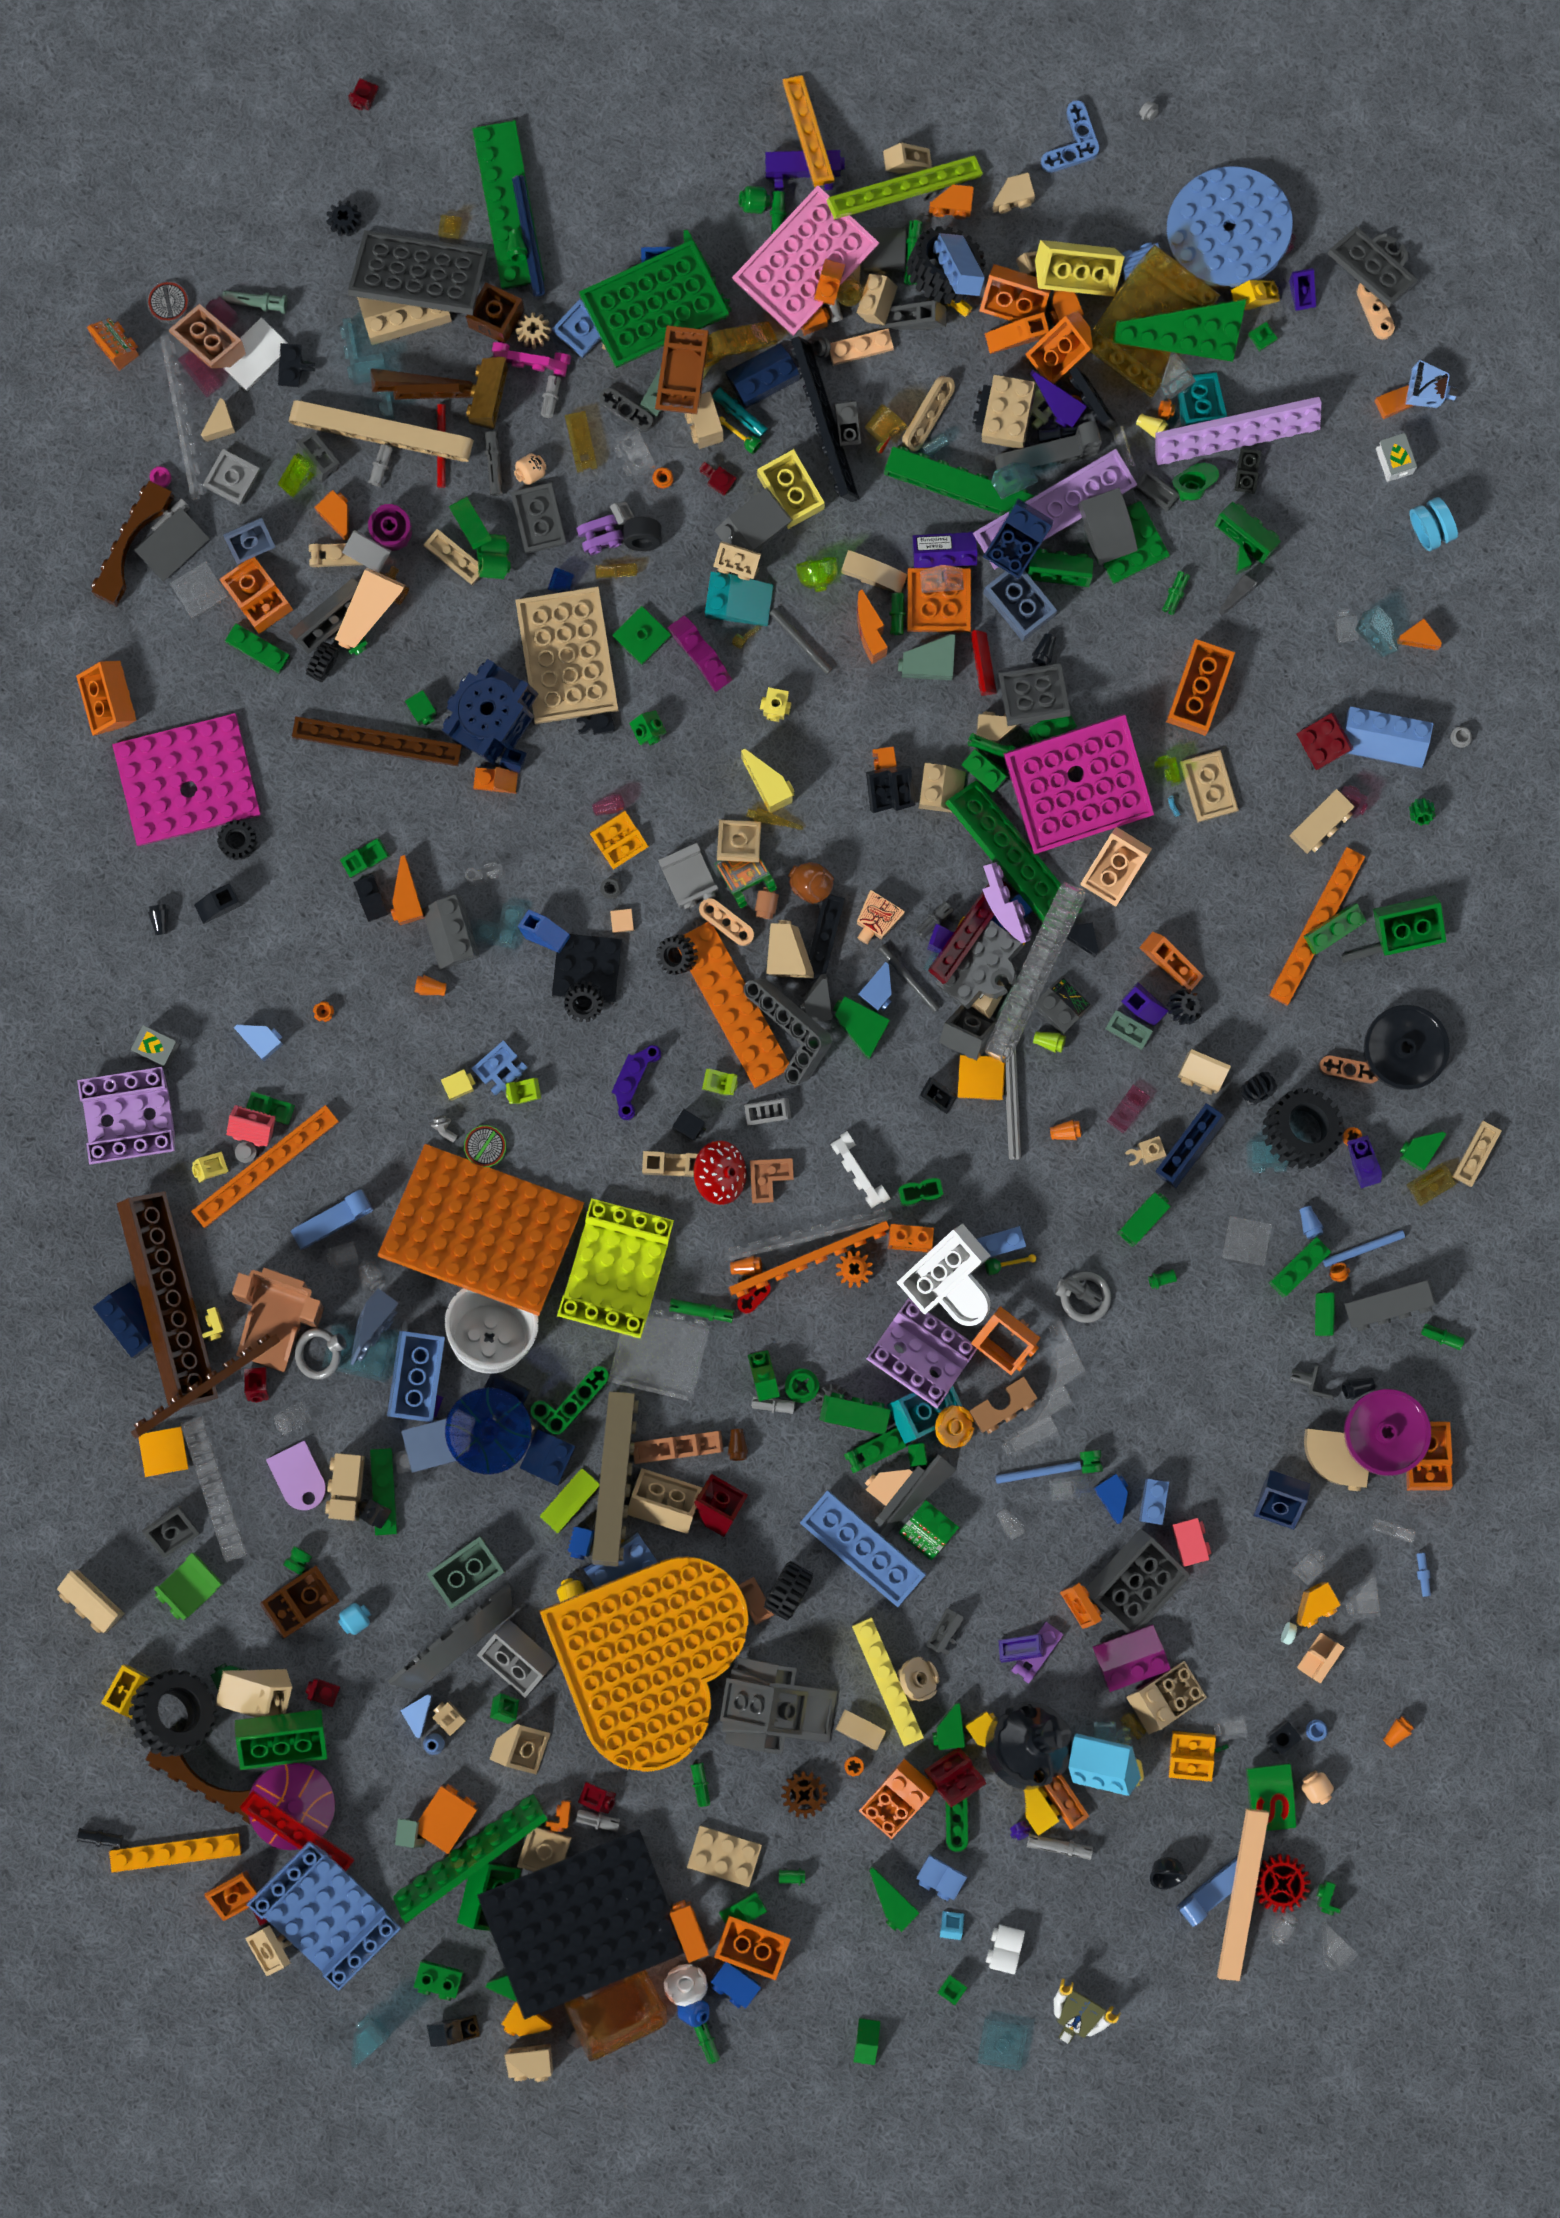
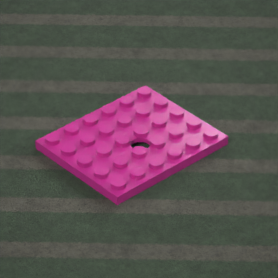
[112,713,261,846]
[1003,714,1154,854]

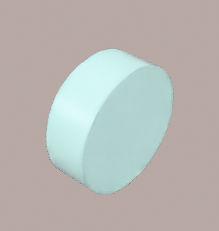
[1281,1622,1297,1645]

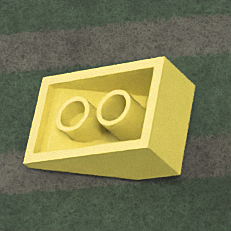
[741,749,795,814]

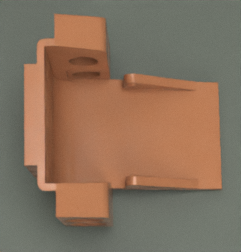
[232,1268,324,1373]

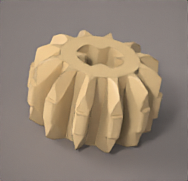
[516,312,552,349]

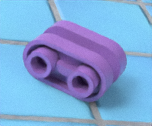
[576,514,623,555]

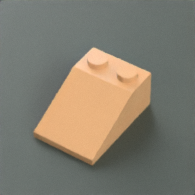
[1080,827,1152,907]

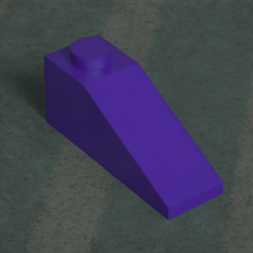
[1030,370,1087,428]

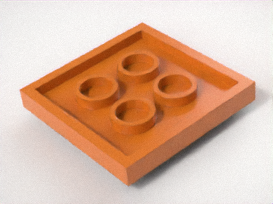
[907,568,971,632]

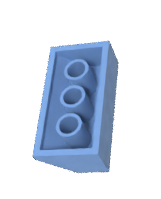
[1343,706,1433,768]
[387,1331,445,1422]

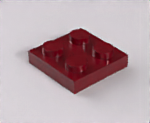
[1296,713,1354,771]

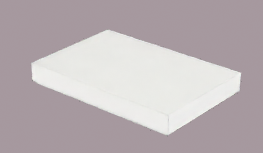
[224,317,288,391]

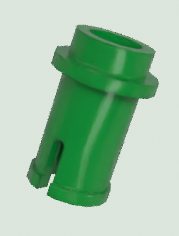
[1148,1269,1177,1289]
[779,1868,805,1886]

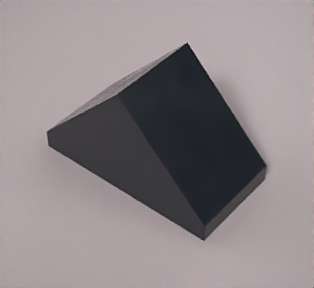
[1060,922,1099,957]
[918,1077,957,1114]

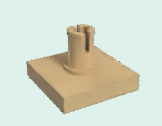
[245,1926,292,1976]

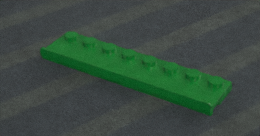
[472,120,545,290]

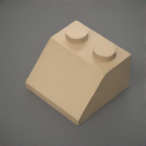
[919,763,966,813]
[1177,1049,1231,1095]

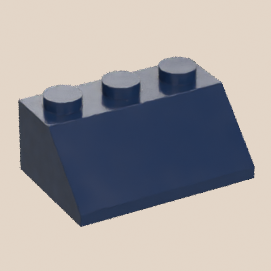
[725,343,800,409]
[93,1282,153,1359]

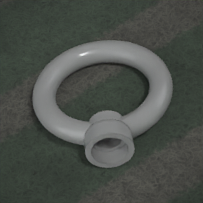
[1055,1272,1111,1323]
[295,1328,347,1380]

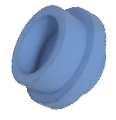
[1306,1719,1327,1741]

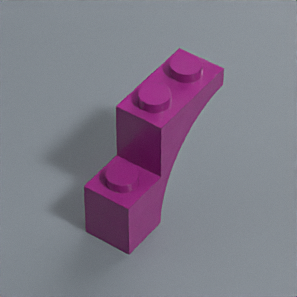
[668,615,732,692]

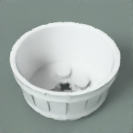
[445,1288,538,1374]

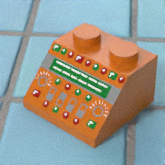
[87,318,139,371]

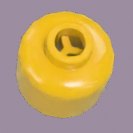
[557,1578,586,1602]

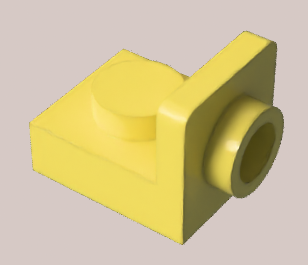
[192,1151,228,1183]
[202,1307,225,1341]

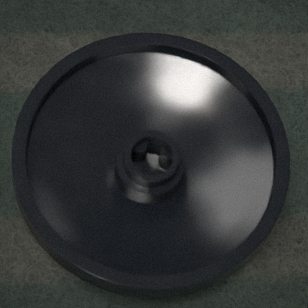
[1364,1005,1450,1090]

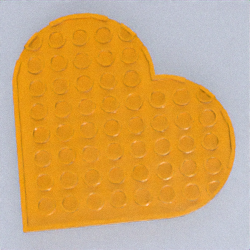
[539,1557,748,1772]

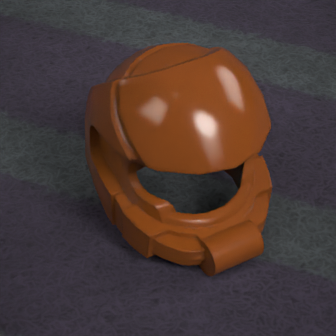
[788,862,834,904]

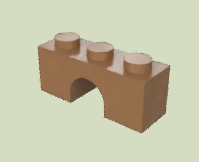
[969,1377,1037,1434]

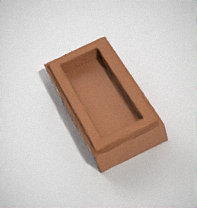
[738,1577,775,1625]

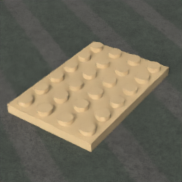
[515,587,618,724]

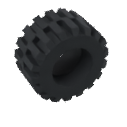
[764,1561,813,1621]

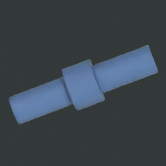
[1417,1553,1431,1597]

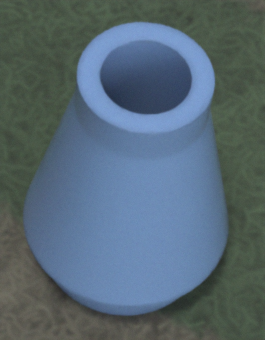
[1299,1206,1324,1239]
[423,1733,445,1755]

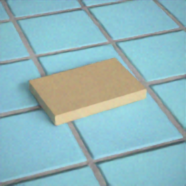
[1180,750,1239,822]

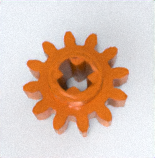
[836,1251,873,1288]

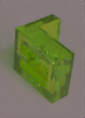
[1154,755,1181,787]

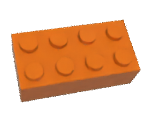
[1166,639,1235,736]

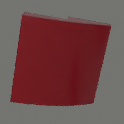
[924,1748,986,1808]

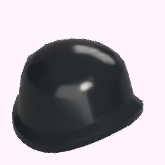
[1150,1857,1188,1890]

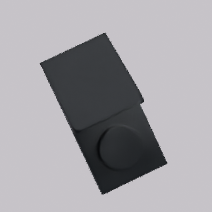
[353,875,388,922]

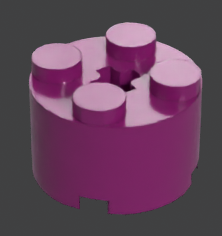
[368,504,412,551]

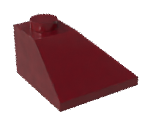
[694,1474,748,1537]

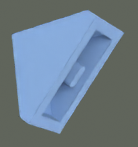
[400,1694,433,1738]

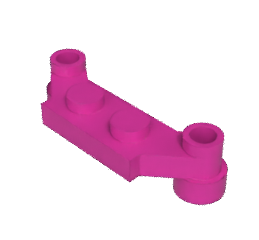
[492,342,571,377]

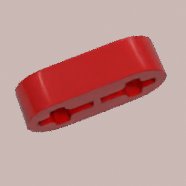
[737,1282,771,1314]

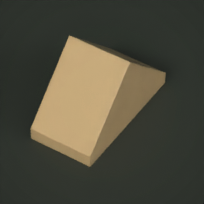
[201,398,235,442]

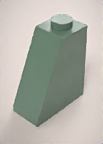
[898,635,955,680]

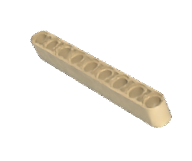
[289,400,474,462]

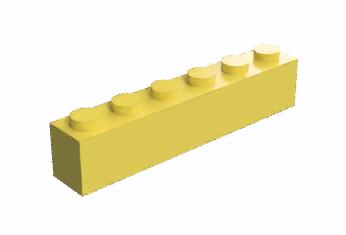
[852,1617,924,1747]

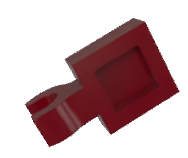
[699,462,737,496]

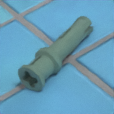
[223,290,288,314]

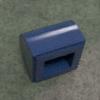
[500,748,527,773]

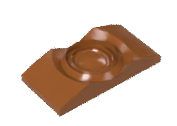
[655,326,709,414]

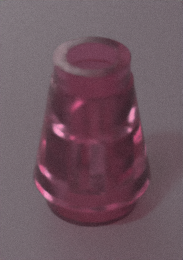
[592,793,625,816]

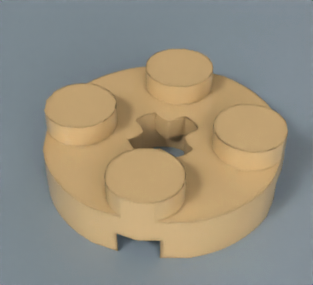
[897,1657,939,1701]

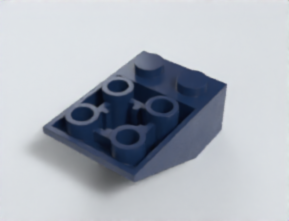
[983,498,1054,579]

